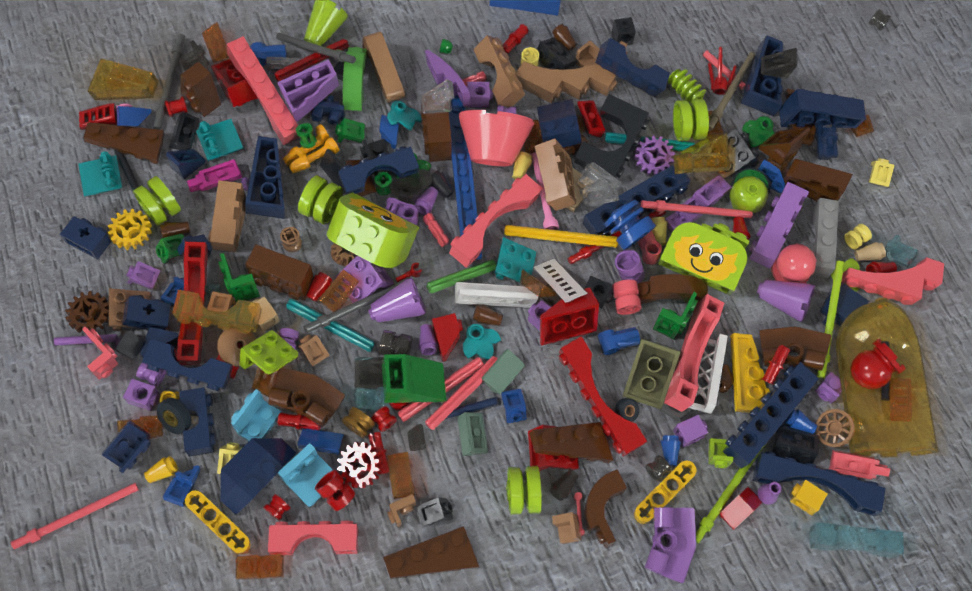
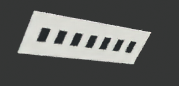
[534,259,587,303]

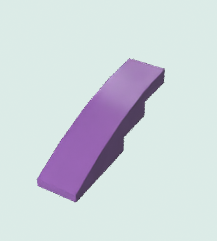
[425,50,471,107]
[665,175,732,232]

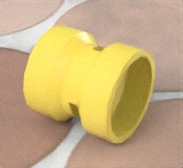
[520,47,539,66]
[844,224,872,250]

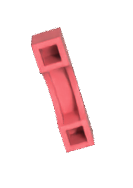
[268,521,358,555]

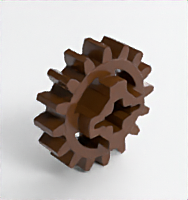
[65,291,109,333]

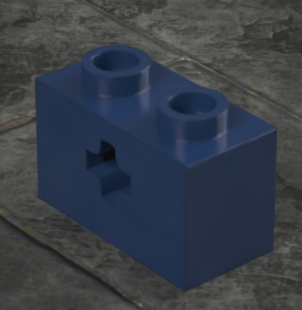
[60,216,112,260]
[122,295,170,330]

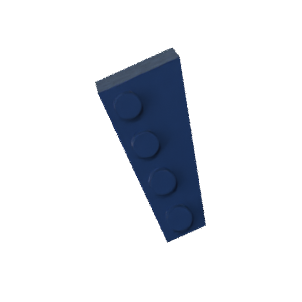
[741,35,783,116]
[779,89,866,128]
[245,136,285,219]

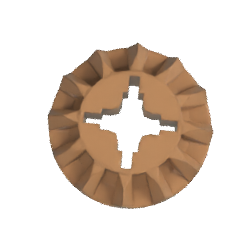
[331,243,358,266]

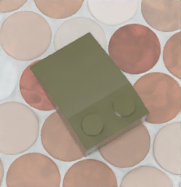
[622,337,681,409]

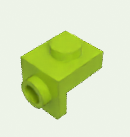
[708,438,733,468]

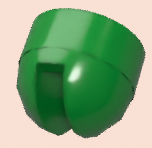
[439,39,453,54]

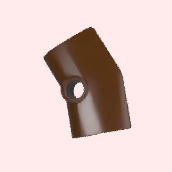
[759,326,831,371]
[268,368,345,427]

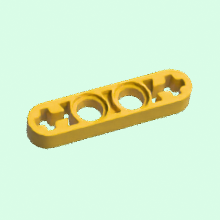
[634,460,697,524]
[185,490,251,555]

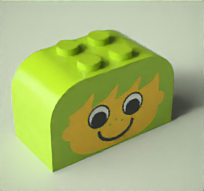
[326,192,419,268]
[658,222,747,295]

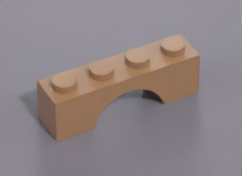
[473,35,525,108]

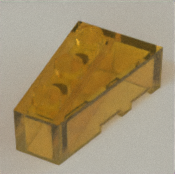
[87,58,159,100]
[674,133,730,174]

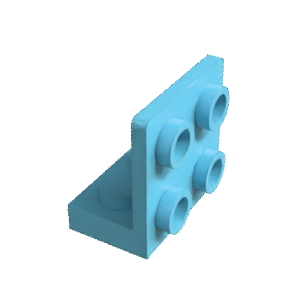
[231,389,281,441]
[278,443,333,507]

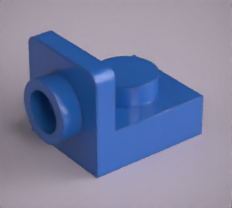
[501,389,527,423]

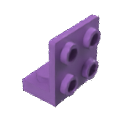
[336,256,394,303]

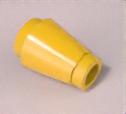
[144,456,178,484]

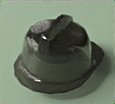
[390,169,432,203]

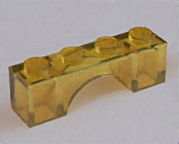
[172,290,262,334]

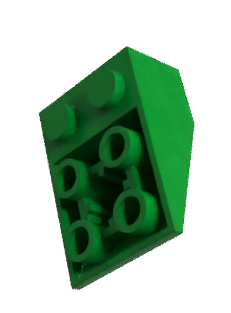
[382,354,446,403]

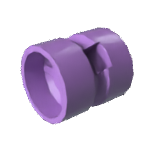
[615,250,645,284]

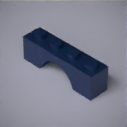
[595,38,670,97]
[338,146,419,195]
[142,339,233,391]

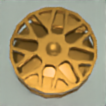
[342,407,375,438]

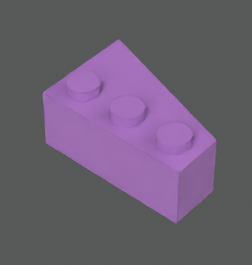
[277,59,339,122]

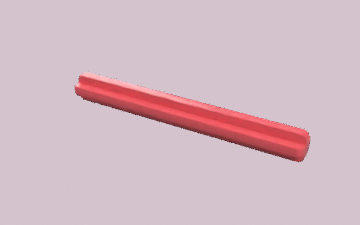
[425,356,498,430]
[398,357,484,422]

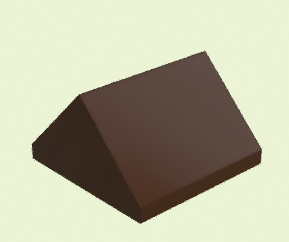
[759,127,810,165]

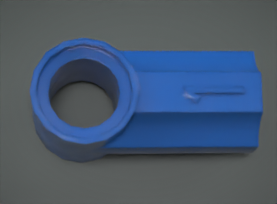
[250,42,287,66]
[597,327,640,355]

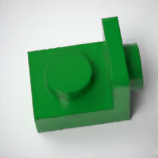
[335,118,365,143]
[156,234,184,264]

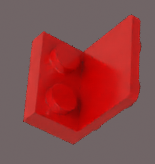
[528,425,579,471]

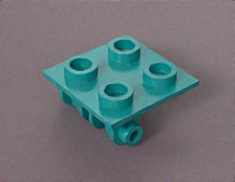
[196,118,244,161]
[78,151,123,197]
[495,237,537,286]

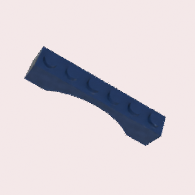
[752,451,886,516]

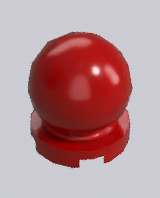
[850,338,906,390]

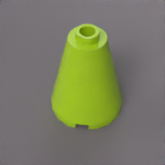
[304,0,348,46]

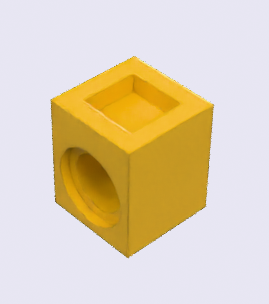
[790,480,828,516]

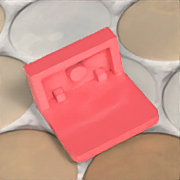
[82,327,118,380]

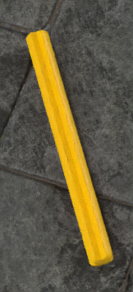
[504,225,618,248]

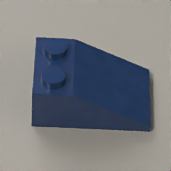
[537,99,582,147]

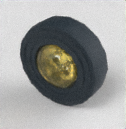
[157,398,191,434]

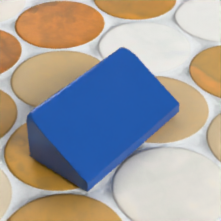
[297,429,344,455]

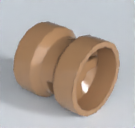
[280,227,302,253]

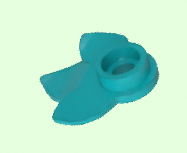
[387,101,422,131]
[463,324,501,360]

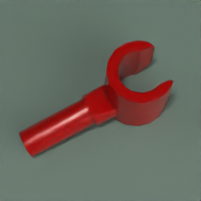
[395,262,422,282]

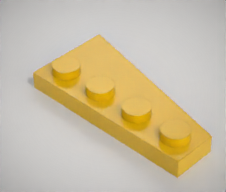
[730,333,772,415]

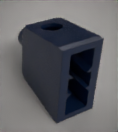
[820,282,870,327]

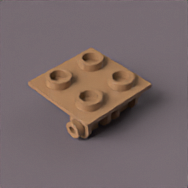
[109,288,150,331]

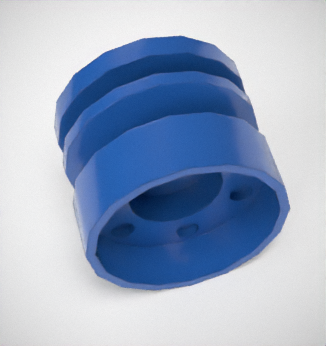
[604,199,656,250]

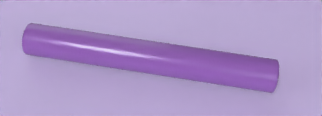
[54,334,118,346]

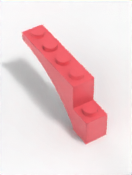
[841,257,944,305]

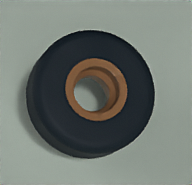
[615,398,639,422]

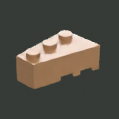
[535,139,576,211]
[208,180,246,253]

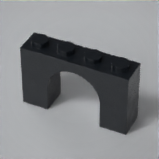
[575,94,650,182]

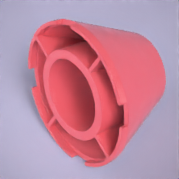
[459,110,534,166]

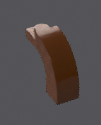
[637,274,708,304]
[584,469,627,548]

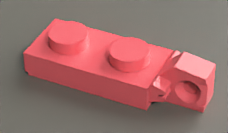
[829,450,890,480]

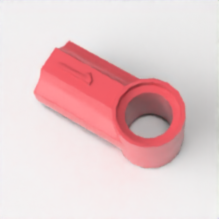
[638,231,662,265]

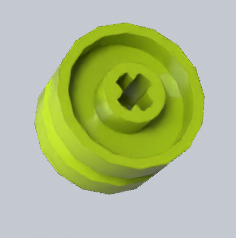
[673,99,709,141]
[298,175,343,225]
[133,176,181,226]
[506,466,541,515]

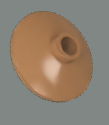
[217,326,256,367]

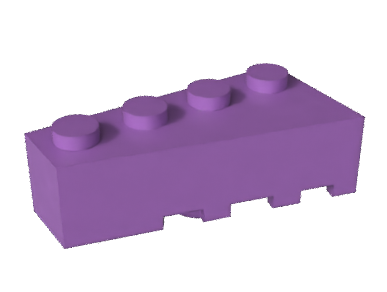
[749,182,809,269]

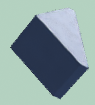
[166,149,206,179]
[140,327,179,358]

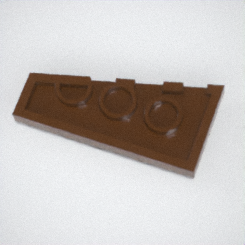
[84,122,165,165]
[529,422,614,463]
[383,526,479,579]

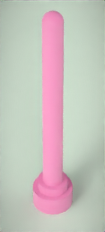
[531,152,559,230]

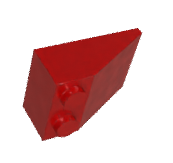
[210,59,258,107]
[540,287,599,346]

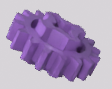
[634,135,675,176]

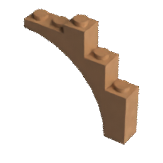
[515,41,628,103]

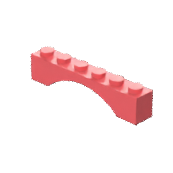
[227,36,299,145]
[449,174,543,268]
[664,294,724,412]

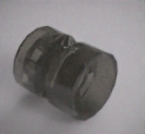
[378,330,413,356]

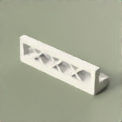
[455,282,538,308]
[689,334,728,414]

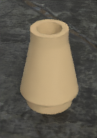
[854,242,886,262]

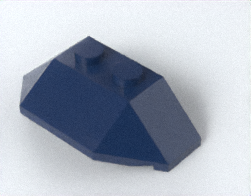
[220,438,296,515]

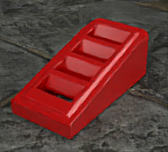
[79,103,117,130]

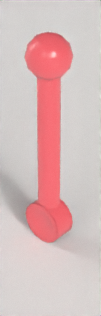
[574,492,585,536]

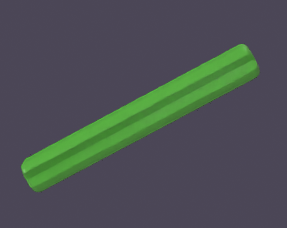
[426,259,497,293]

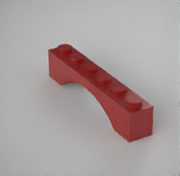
[176,242,208,366]
[558,336,647,457]

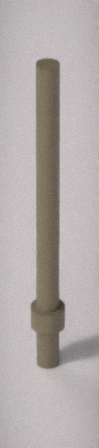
[708,52,756,131]

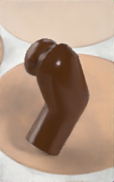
[719,364,734,393]

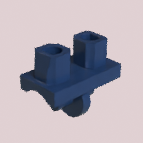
[311,94,345,126]
[816,126,838,160]

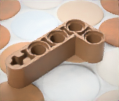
[362,31,405,103]

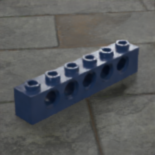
[583,163,691,236]
[722,362,819,469]

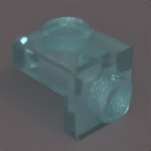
[885,235,918,267]
[354,387,386,412]

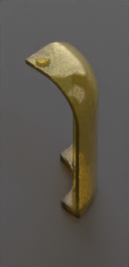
[836,298,938,458]

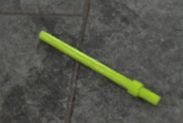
[817,261,845,379]
[696,445,765,544]

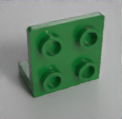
[218,253,260,304]
[653,292,698,340]

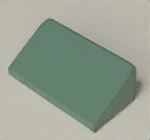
[482,349,525,394]
[458,412,488,456]

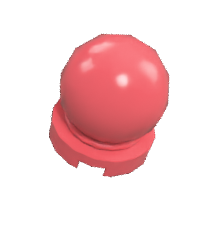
[771,243,817,283]

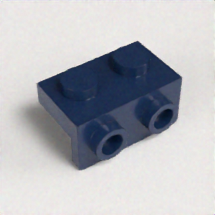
[102,420,151,473]

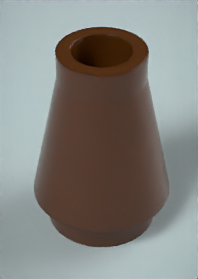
[552,24,577,51]
[160,221,190,238]
[472,304,503,326]

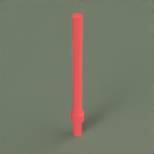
[641,200,753,218]
[11,483,139,550]

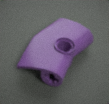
[644,507,696,583]

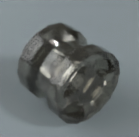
[869,9,892,31]
[645,455,672,482]

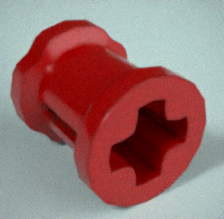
[165,96,188,117]

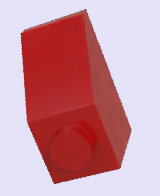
[432,313,463,362]

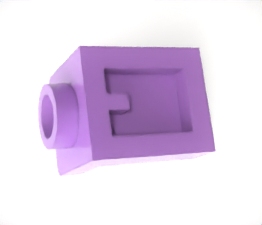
[126,261,160,290]
[815,372,847,404]

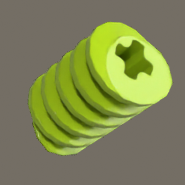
[667,69,706,104]

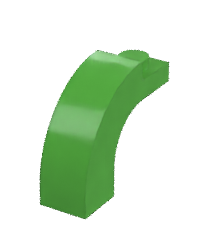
[343,47,367,111]

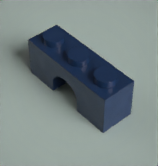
[179,387,217,457]

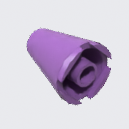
[368,278,426,323]
[757,280,815,322]

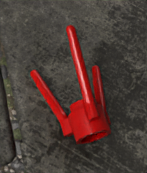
[708,47,737,95]

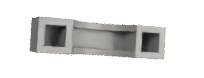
[812,198,839,278]

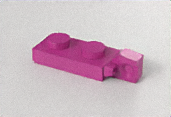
[187,159,242,192]

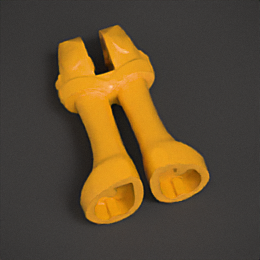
[282,124,340,174]

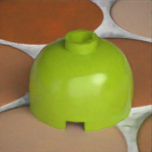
[729,176,768,213]

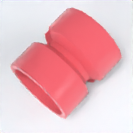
[612,280,642,315]

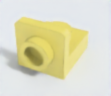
[868,158,894,187]
[217,442,243,474]

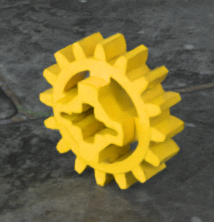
[108,209,152,250]

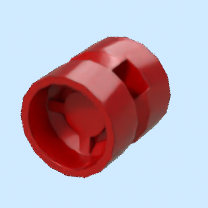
[315,470,355,511]

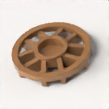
[815,409,855,448]

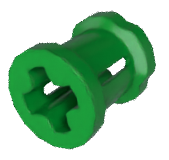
[296,123,317,148]
[375,172,393,196]

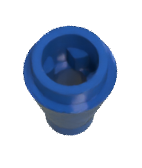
[784,409,817,434]
[660,435,681,466]

